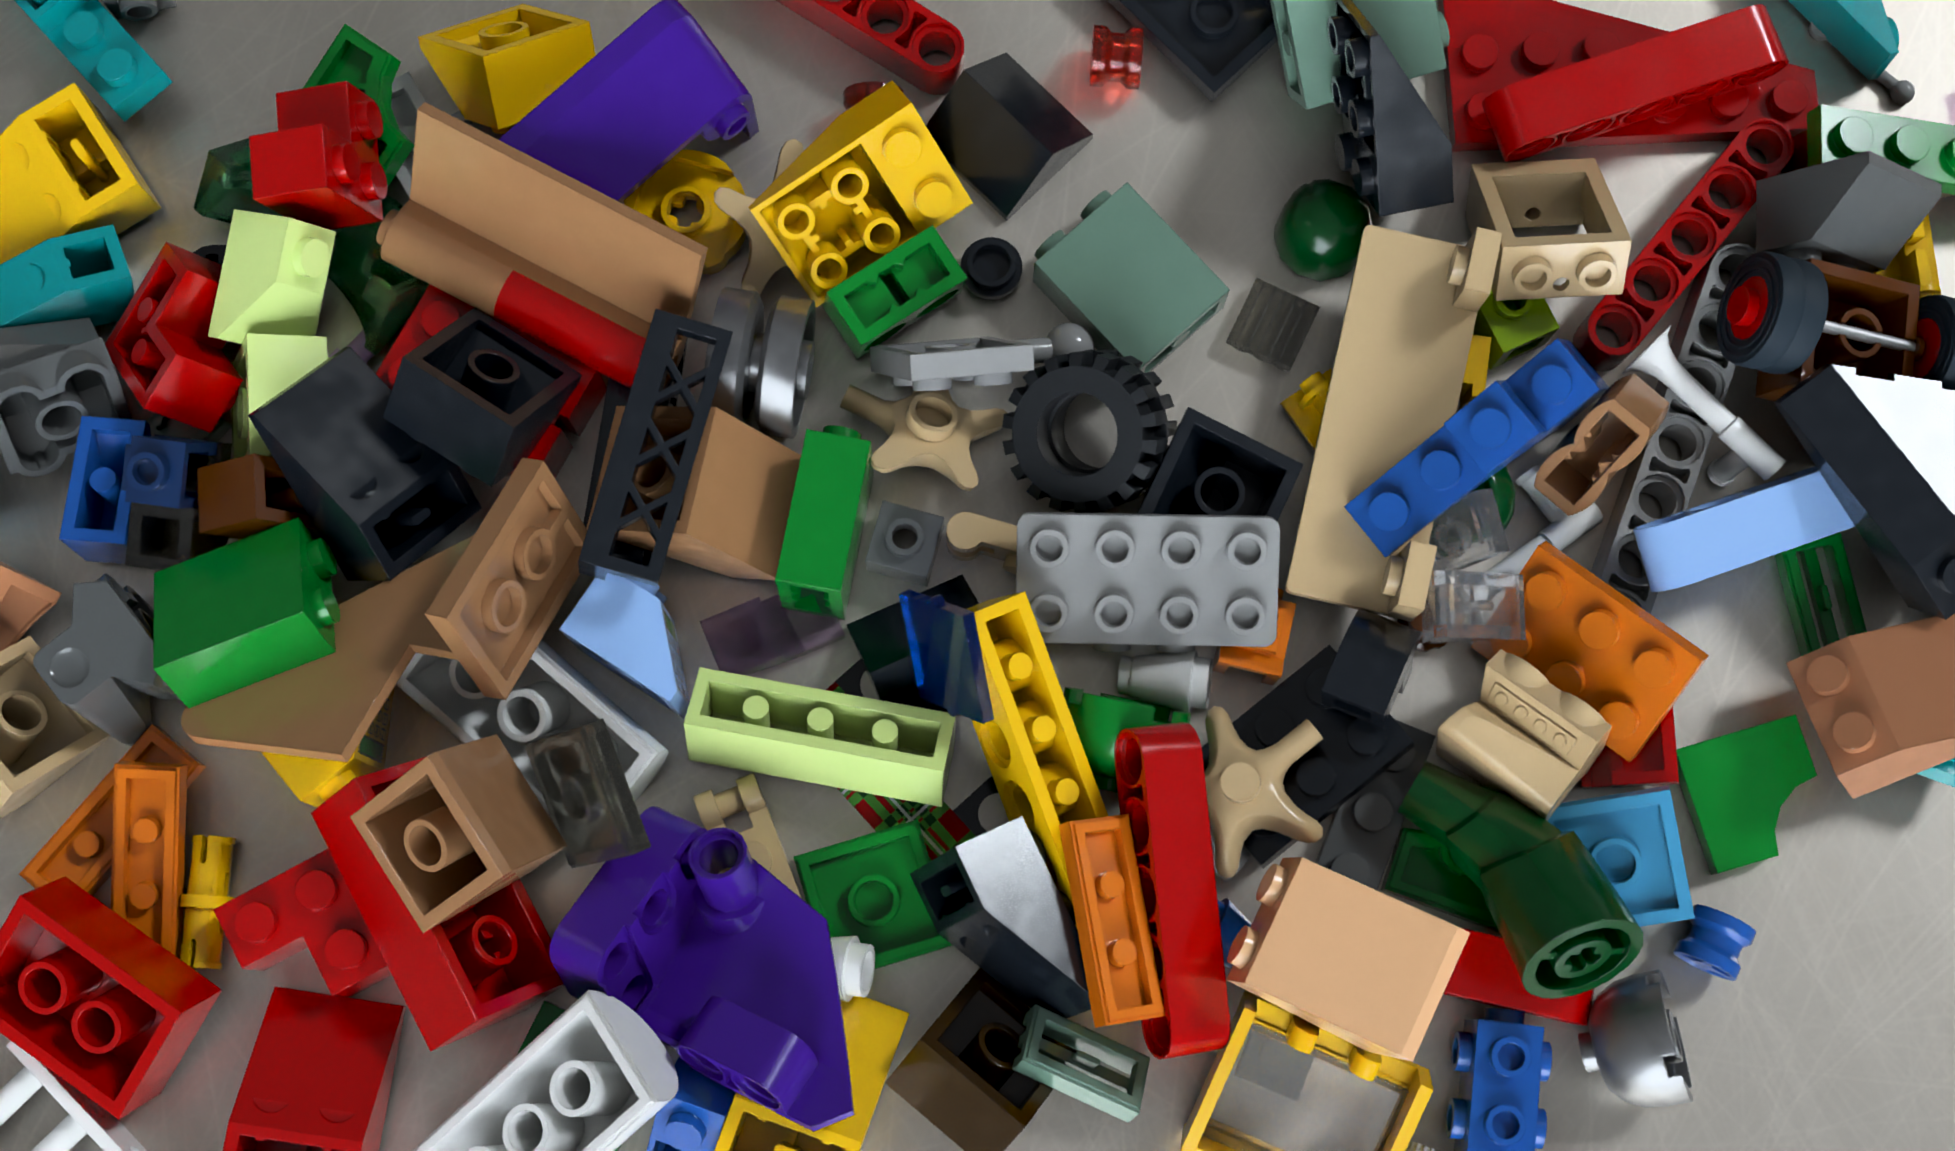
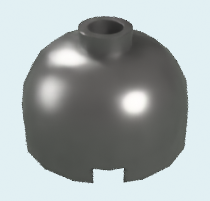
[1578,969,1693,1108]

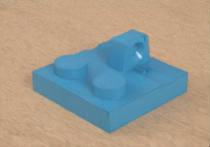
[1548,785,1695,927]

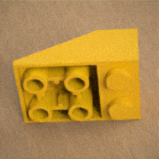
[748,80,973,307]
[0,82,162,264]
[714,996,910,1151]

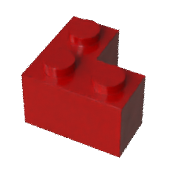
[249,81,388,230]
[105,242,243,433]
[213,848,392,997]

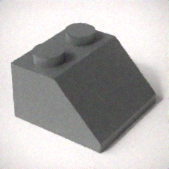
[1756,151,1942,273]

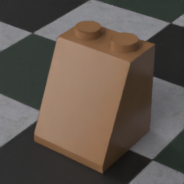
[586,406,801,580]
[350,734,568,933]

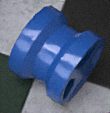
[1673,904,1756,981]

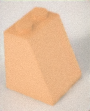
[1226,857,1470,1062]

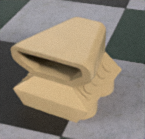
[1436,649,1612,821]

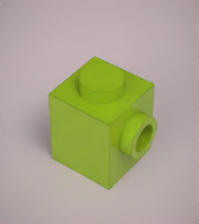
[1473,290,1560,370]

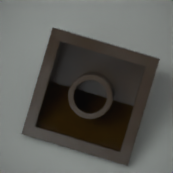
[885,968,1078,1151]

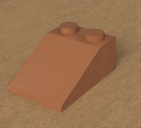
[1786,613,1955,799]

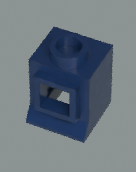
[121,434,218,509]

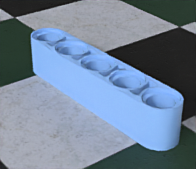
[1633,466,1855,592]

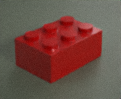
[0,876,222,1120]

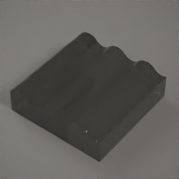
[1226,278,1320,372]

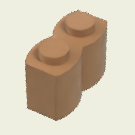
[1534,373,1669,516]

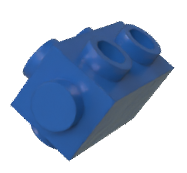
[1446,1007,1552,1151]

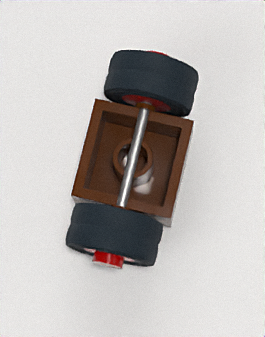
[1716,252,1955,401]

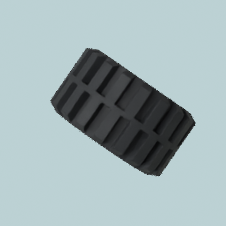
[1002,349,1177,513]

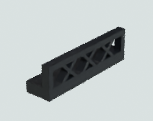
[578,309,733,587]

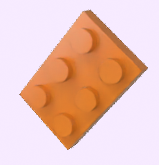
[1471,541,1709,763]

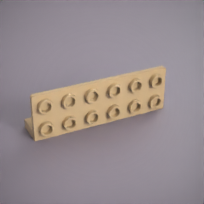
[1285,225,1503,622]

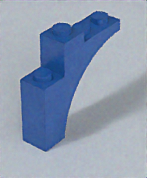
[1344,338,1609,558]

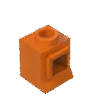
[1213,588,1297,686]

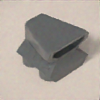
[0,317,133,477]
[33,574,180,746]

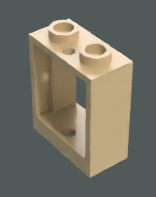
[1465,158,1632,301]

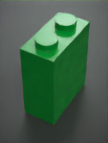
[775,425,874,620]
[153,517,340,708]

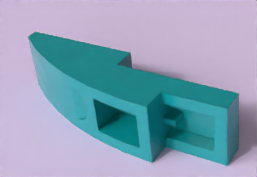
[14,0,173,122]

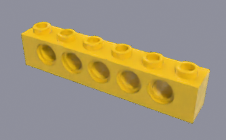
[935,591,1108,928]

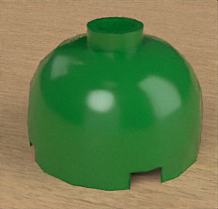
[1063,687,1191,793]

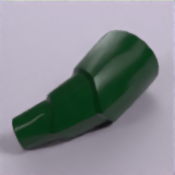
[1397,761,1643,998]

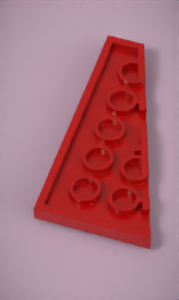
[1438,0,1819,152]

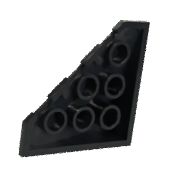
[1774,363,1955,620]

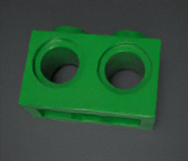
[823,225,968,359]

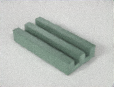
[1012,1004,1150,1123]

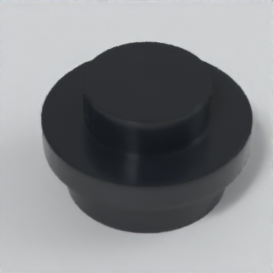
[960,237,1022,300]

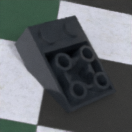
[1327,0,1454,217]
[248,347,482,581]
[910,816,1091,1019]

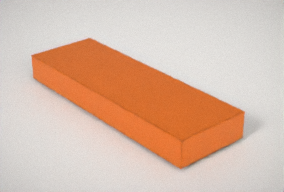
[19,724,206,896]
[111,761,188,959]
[1059,814,1165,1028]

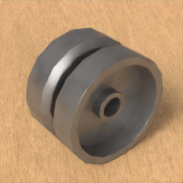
[703,287,816,439]

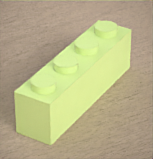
[683,667,956,807]

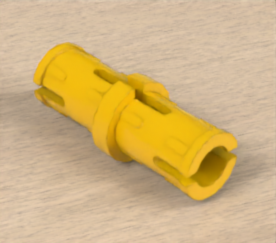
[179,835,236,970]

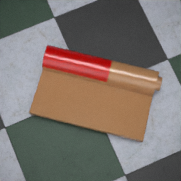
[376,102,708,390]

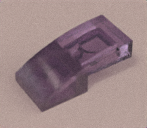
[699,588,846,675]

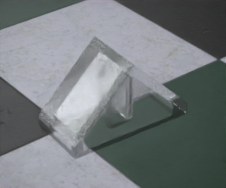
[1422,570,1526,643]

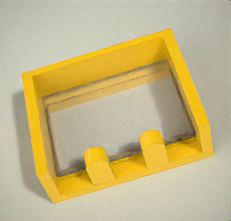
[1180,990,1434,1151]

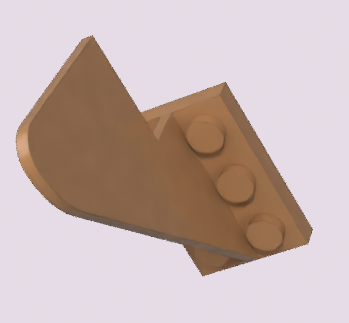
[181,458,587,762]

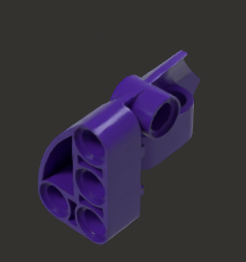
[549,806,855,1132]

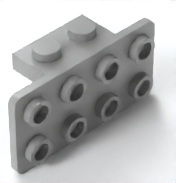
[1016,512,1280,653]

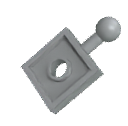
[870,323,1095,391]

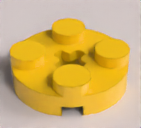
[624,150,747,275]

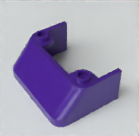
[498,0,759,203]

